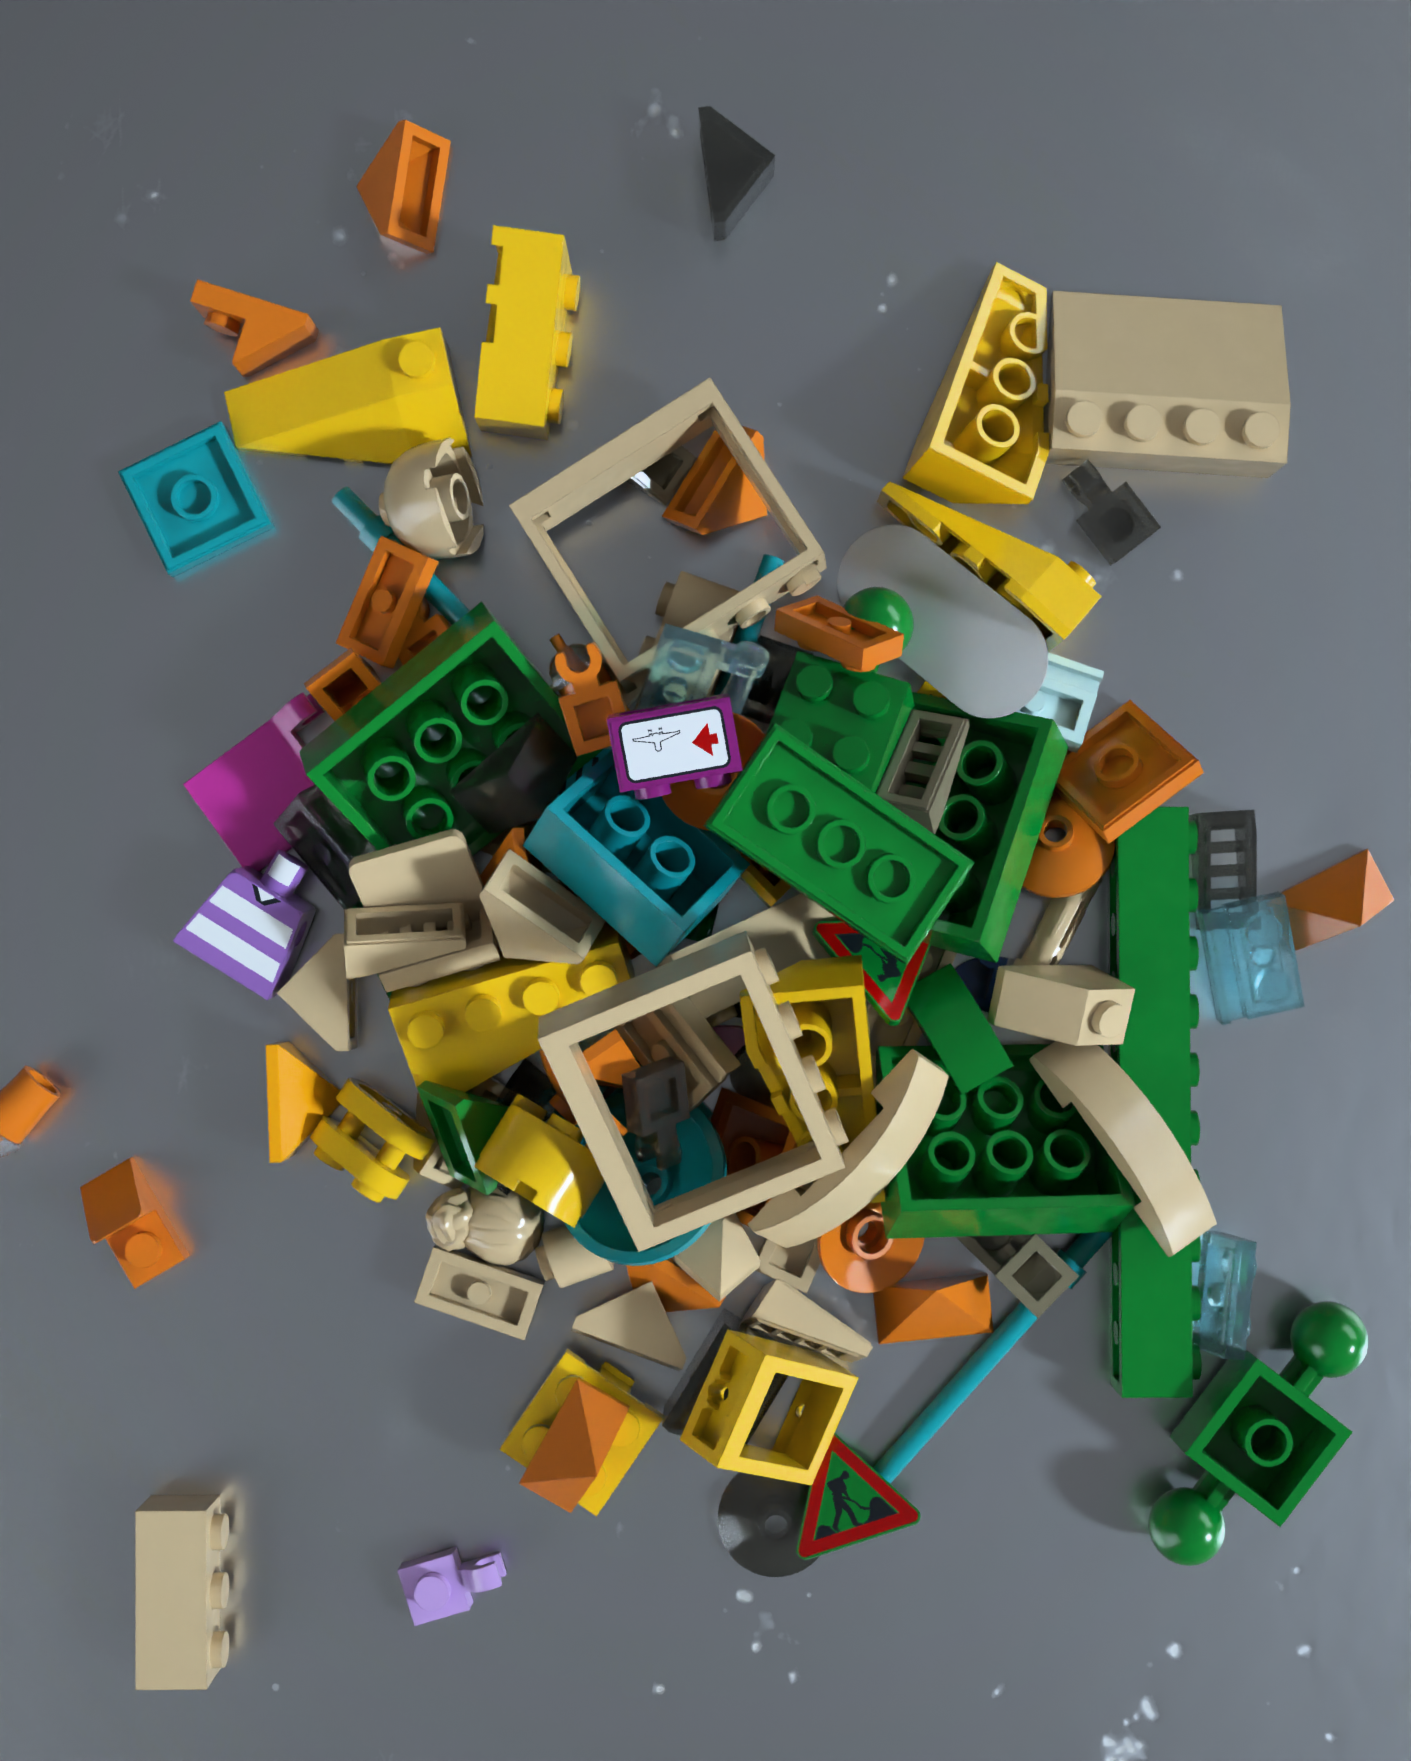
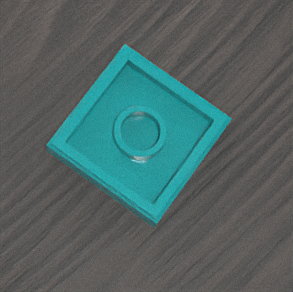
[118,421,275,577]

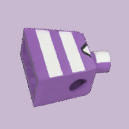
[173,850,316,1000]

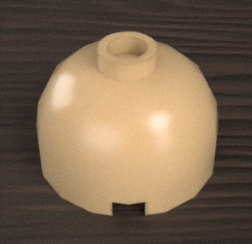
[379,438,484,558]

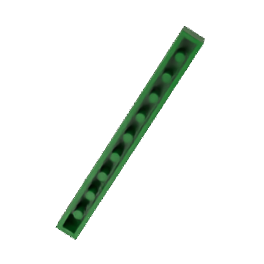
[1107,807,1202,1398]

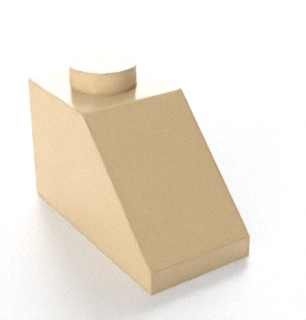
[987,965,1135,1046]

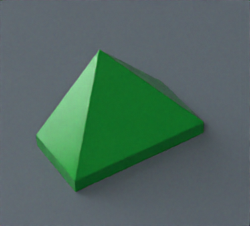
[417,1080,509,1196]

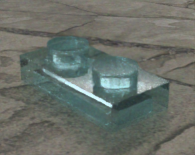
[1192,1231,1257,1360]

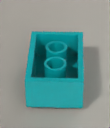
[522,750,750,967]

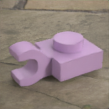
[397,1547,507,1626]

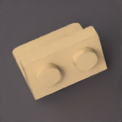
[349,829,501,993]

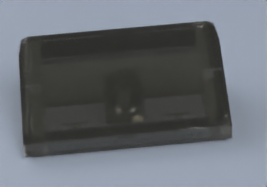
[274,784,377,909]

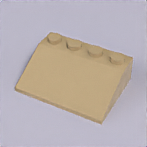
[1044,291,1291,478]

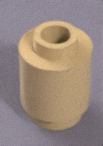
[535,1225,614,1288]

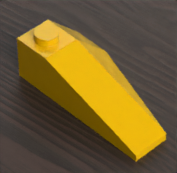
[903,262,1049,504]
[224,327,473,464]
[877,481,1102,652]
[739,955,885,1203]

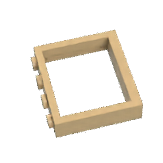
[509,378,827,694]
[538,931,849,1252]

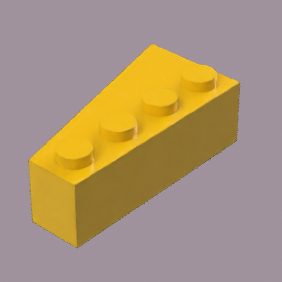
[388,921,635,1114]

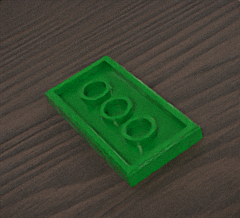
[703,723,975,964]

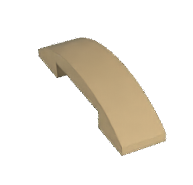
[1029,1041,1217,1258]
[748,1049,949,1248]

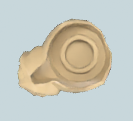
[425,1182,545,1266]

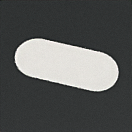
[837,524,1048,718]

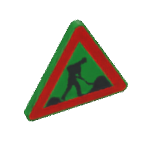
[812,921,931,1026]
[796,1433,921,1561]

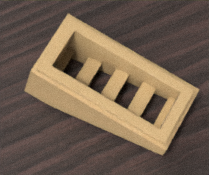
[344,903,466,979]
[741,1278,873,1363]

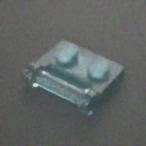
[634,623,770,715]

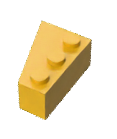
[474,225,580,440]

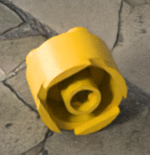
[474,1093,605,1228]

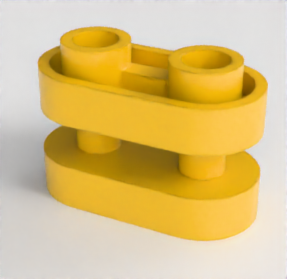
[310,1077,436,1203]

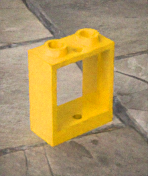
[679,1329,859,1485]

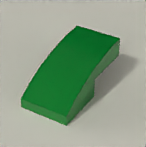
[907,963,1014,1095]

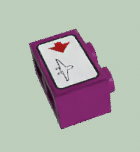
[607,693,743,800]

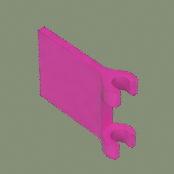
[183,692,341,872]

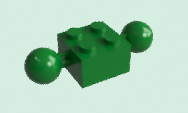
[767,587,915,793]
[1148,1301,1368,1566]

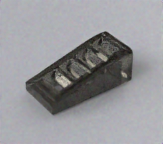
[1189,810,1257,930]

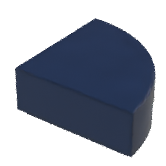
[955,956,1009,1013]

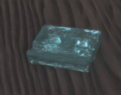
[1196,891,1305,1025]

